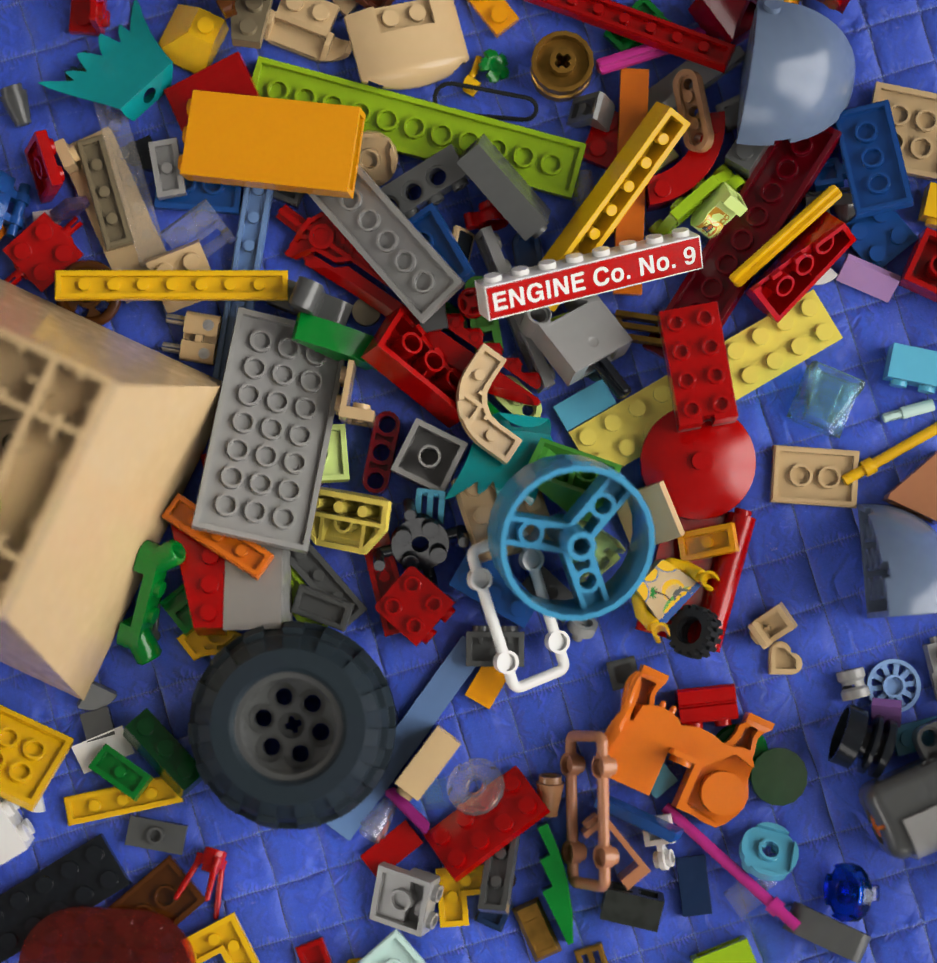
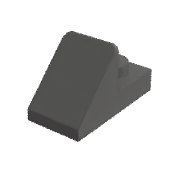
[567,91,615,132]

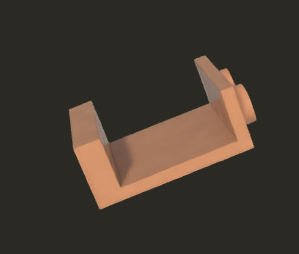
[580,811,651,890]

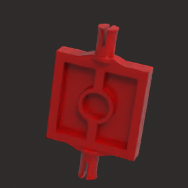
[2,212,84,293]

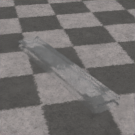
[93,102,167,267]

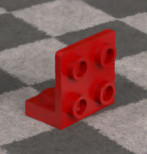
[69,0,110,36]

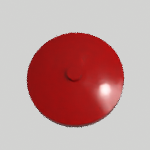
[640,410,756,520]

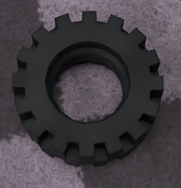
[666,604,723,659]

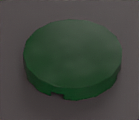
[750,747,808,806]

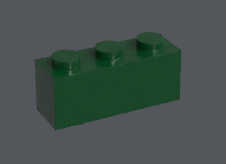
[123,708,203,799]

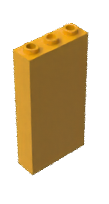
[178,90,366,199]

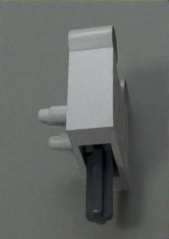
[520,295,633,399]

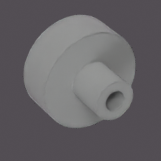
[567,618,598,642]

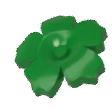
[478,49,510,84]

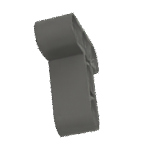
[266,276,353,326]

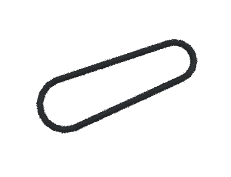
[433,81,538,122]

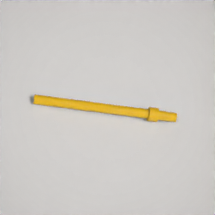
[841,422,937,486]

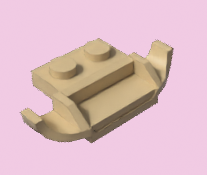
[264,0,352,63]

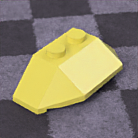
[310,487,392,555]

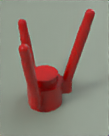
[173,846,227,920]

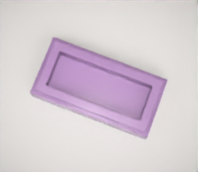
[836,253,901,303]

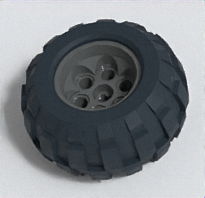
[188,621,396,830]

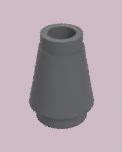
[0,83,32,128]

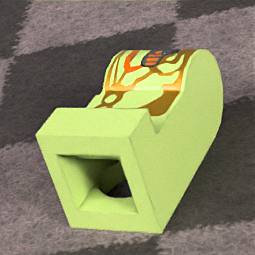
[690,181,748,239]

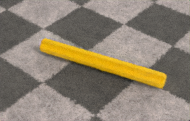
[729,185,842,287]

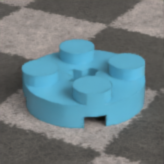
[739,822,799,881]

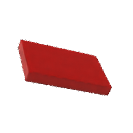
[164,51,260,132]

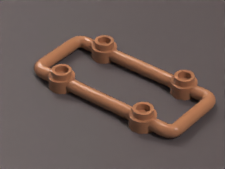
[560,730,619,892]

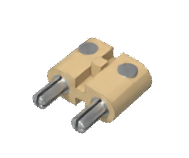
[161,311,222,365]

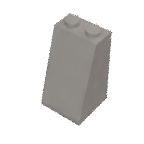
[223,543,293,630]

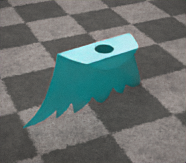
[38,0,173,121]
[445,412,554,506]

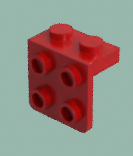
[375,566,456,646]

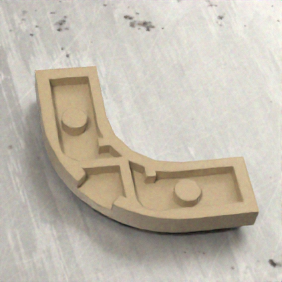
[456,343,523,465]

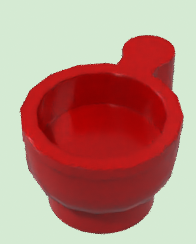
[463,200,509,231]

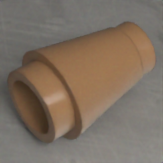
[536,773,564,817]

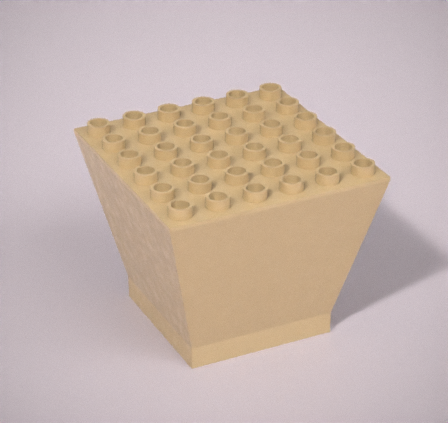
[0,279,222,701]

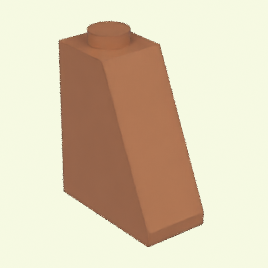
[882,451,937,525]

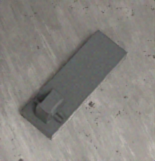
[477,835,520,915]

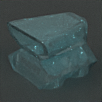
[786,361,866,439]

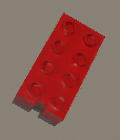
[657,301,738,432]

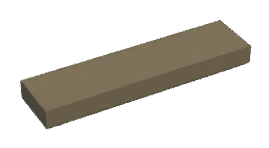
[76,134,135,252]

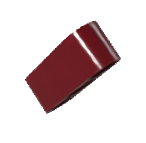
[362,411,401,495]

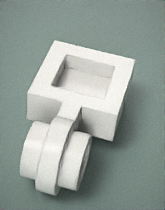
[642,813,676,871]

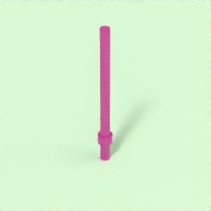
[661,803,801,931]

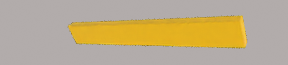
[55,270,288,301]

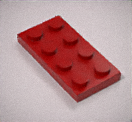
[423,765,550,882]

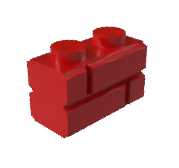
[674,683,739,728]

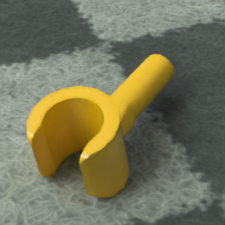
[462,55,482,97]

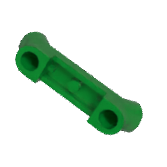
[116,539,186,665]

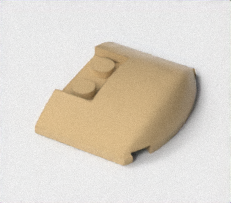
[344,0,469,90]

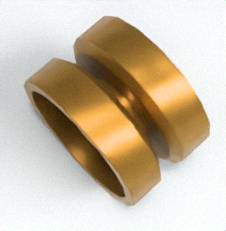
[530,31,594,102]

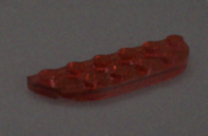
[19,906,196,963]

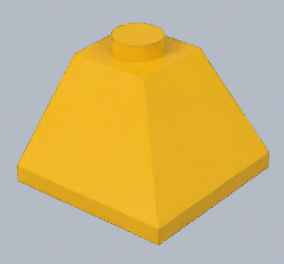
[158,4,229,74]

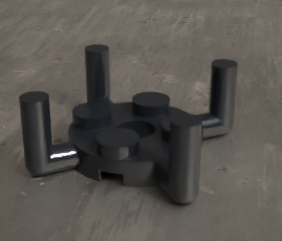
[372,498,470,587]

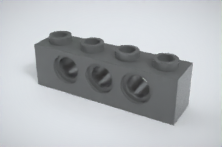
[381,144,470,219]

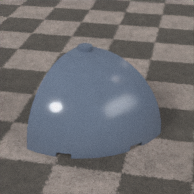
[736,0,856,146]
[857,504,937,619]

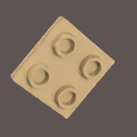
[334,360,376,428]

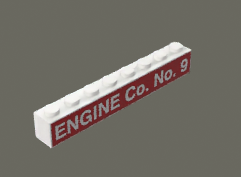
[474,227,703,321]

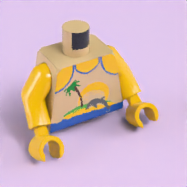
[631,557,720,644]

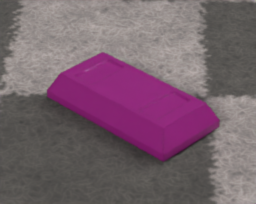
[385,787,430,834]

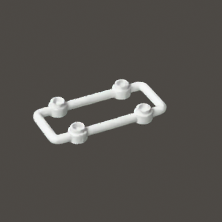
[466,530,570,693]

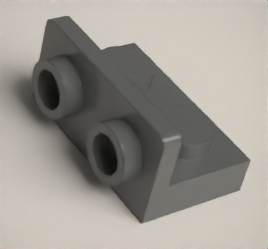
[466,626,524,667]

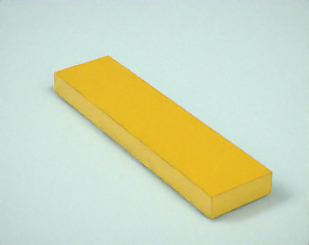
[63,777,184,826]

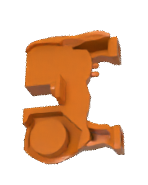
[596,664,775,828]

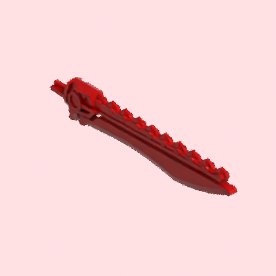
[276,204,542,406]

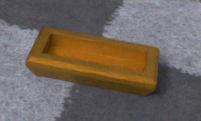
[512,897,562,962]

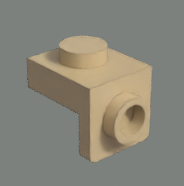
[748,601,798,649]

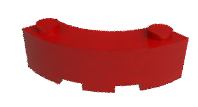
[645,111,725,212]

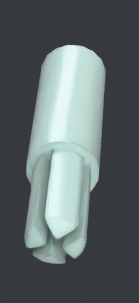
[882,399,935,423]

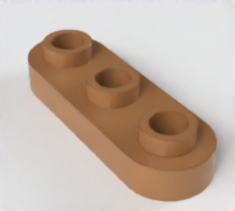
[673,69,714,153]

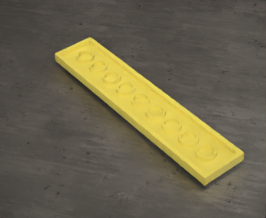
[568,289,843,467]

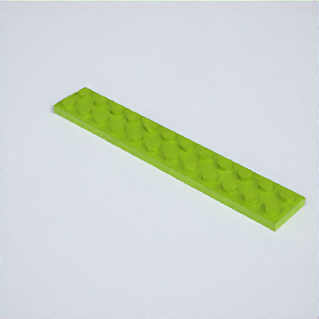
[252,56,587,200]

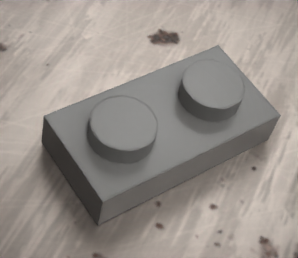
[148,137,187,200]

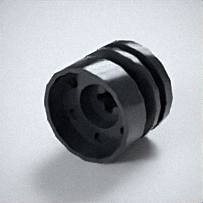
[828,704,898,779]

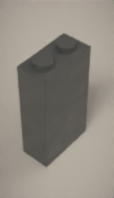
[456,134,551,241]

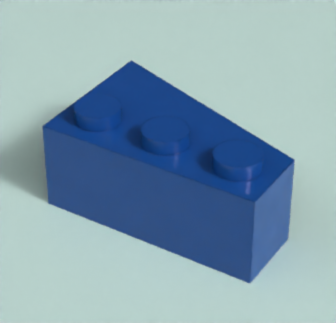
[449,545,535,629]

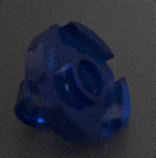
[823,863,880,922]

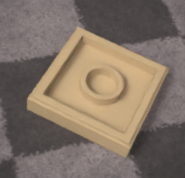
[617,480,685,545]

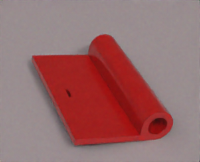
[635,508,756,653]

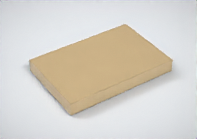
[769,445,860,508]

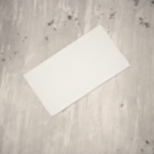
[71,726,135,774]

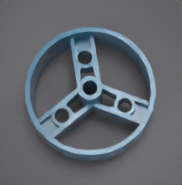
[487,454,655,621]

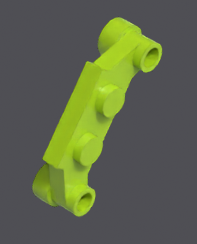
[648,164,746,235]

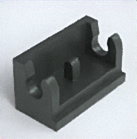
[600,881,665,932]

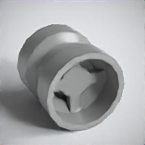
[836,667,870,701]

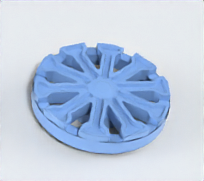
[866,659,921,712]

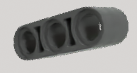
[782,901,871,963]

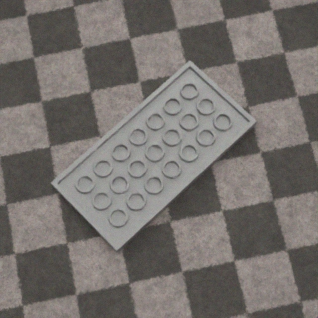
[191,307,345,554]

